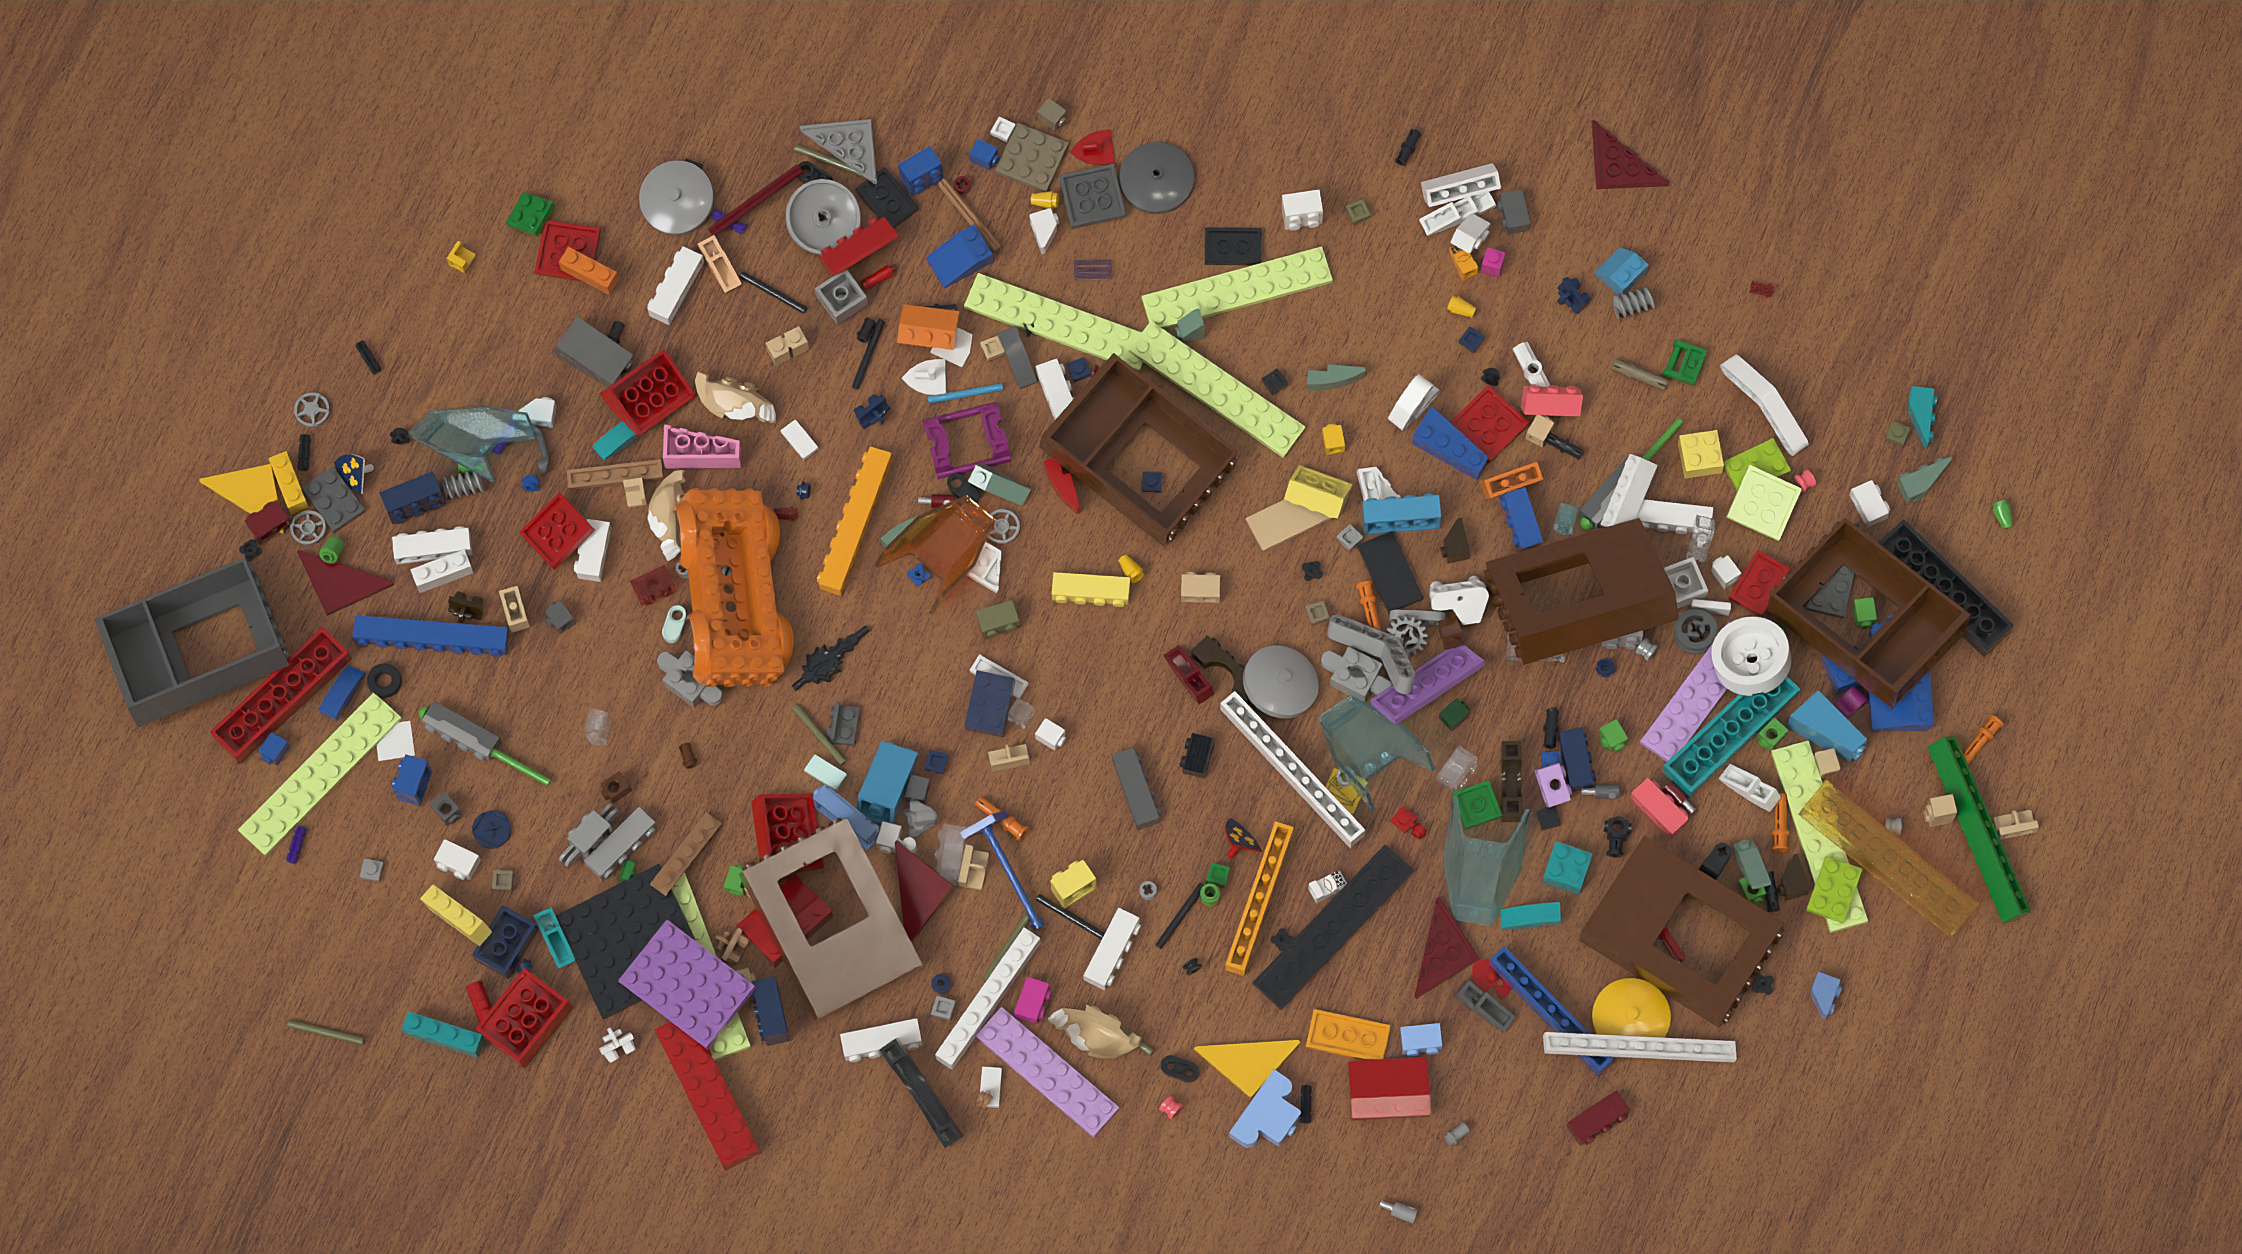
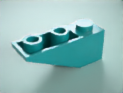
[1908,386,1937,448]

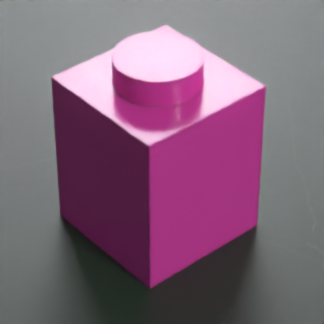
[1481,247,1505,277]

